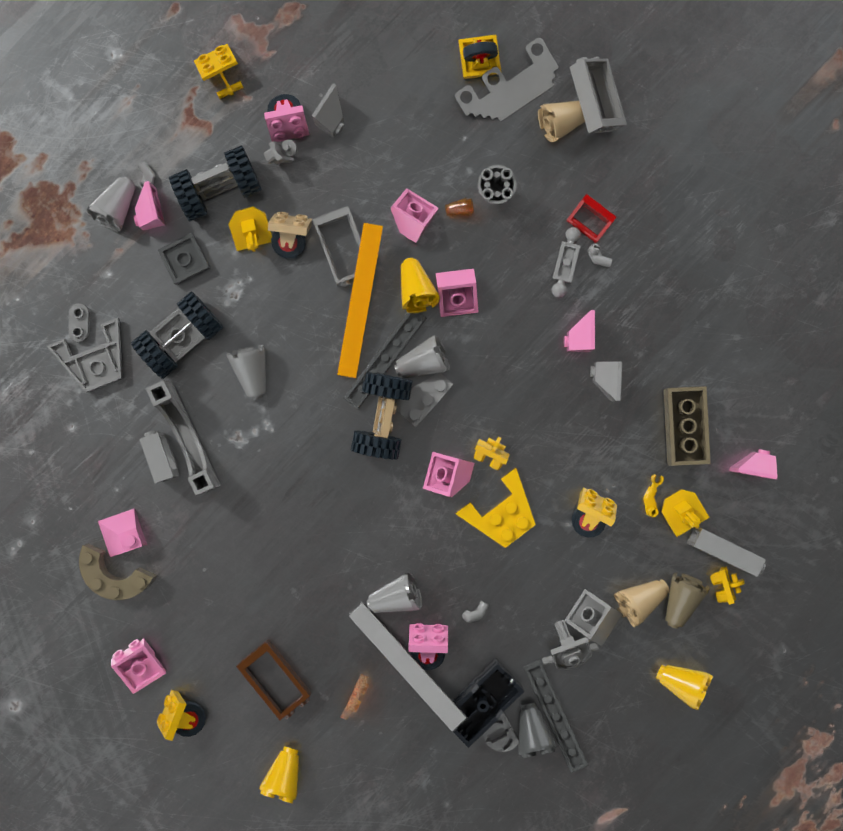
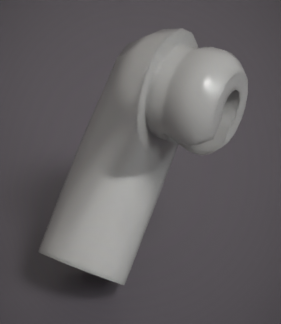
[462,601,490,623]

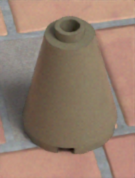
[665,572,710,629]

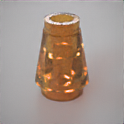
[445,197,474,216]

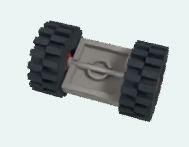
[169,145,262,222]
[131,291,224,379]

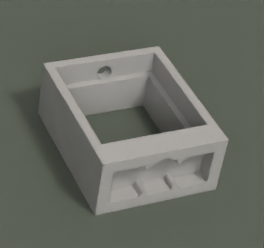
[139,430,180,483]

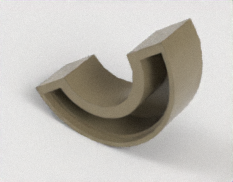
[79,543,157,600]

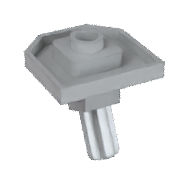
[550,620,593,670]

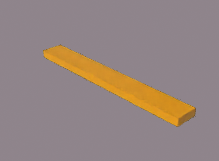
[337,223,383,378]

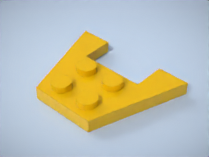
[455,467,536,548]

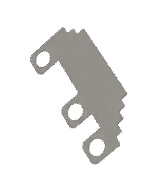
[455,38,558,121]

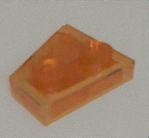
[340,674,369,720]

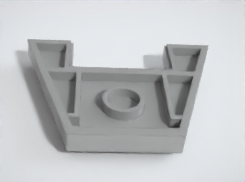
[47,318,123,392]

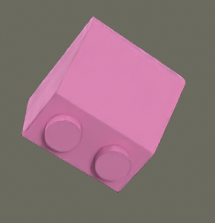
[436,269,478,317]

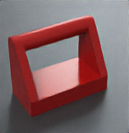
[566,194,617,243]

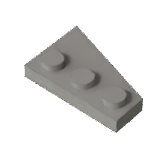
[395,373,454,427]

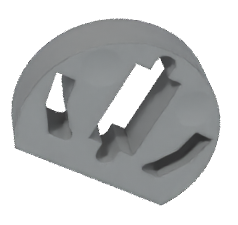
[483,712,519,752]

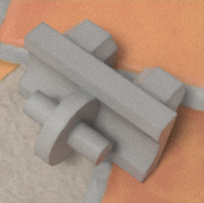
[264,140,298,165]

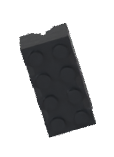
[453,658,525,748]

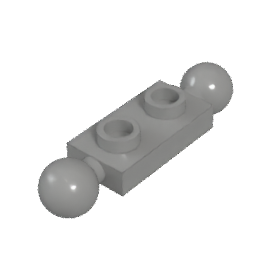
[552,227,581,298]

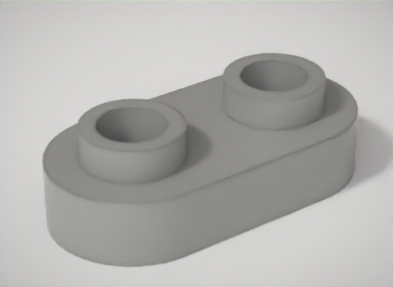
[68,304,90,342]

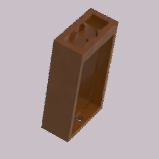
[236,639,312,720]

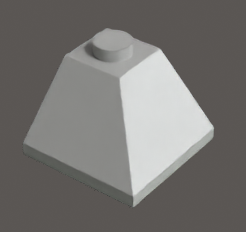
[312,84,345,137]
[590,362,622,402]

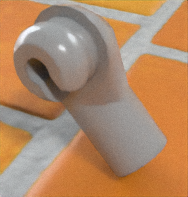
[138,161,155,189]
[588,244,612,268]

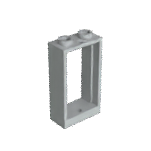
[570,57,627,133]
[312,206,361,288]
[686,527,766,577]

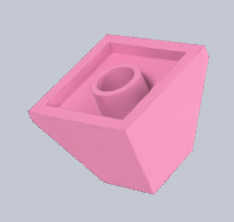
[134,181,165,231]
[391,188,439,243]
[564,310,595,352]
[729,449,778,480]
[423,452,475,497]
[98,509,147,557]

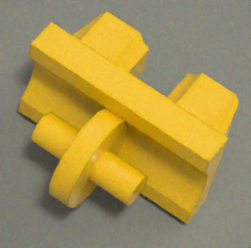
[474,436,510,470]
[710,566,745,605]

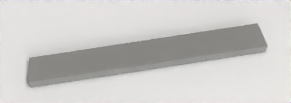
[349,603,467,732]

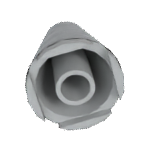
[86,177,135,232]
[394,335,450,378]
[227,345,266,399]
[367,572,422,613]

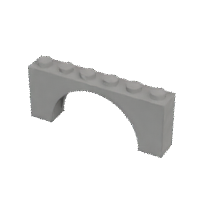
[145,380,221,496]

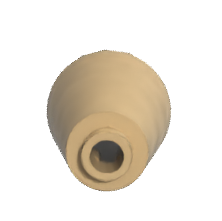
[538,101,585,142]

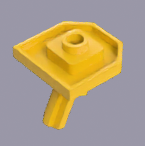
[228,206,272,252]
[661,489,710,537]

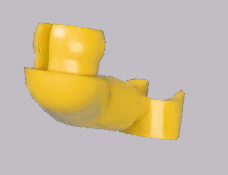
[643,474,664,518]

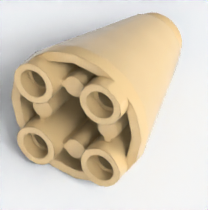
[614,579,670,628]

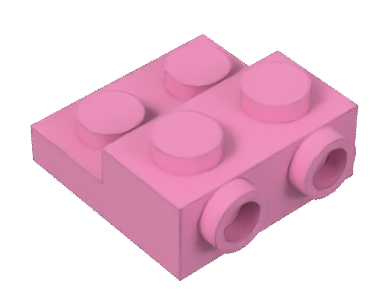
[111,639,166,694]

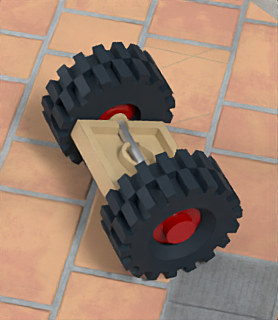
[351,372,413,460]

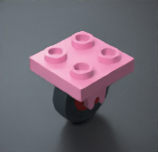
[264,94,309,142]
[409,623,448,670]

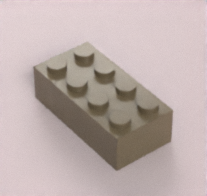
[663,386,711,466]

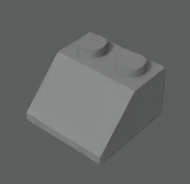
[565,589,622,646]

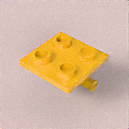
[194,44,244,100]

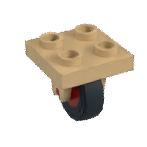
[268,212,312,259]

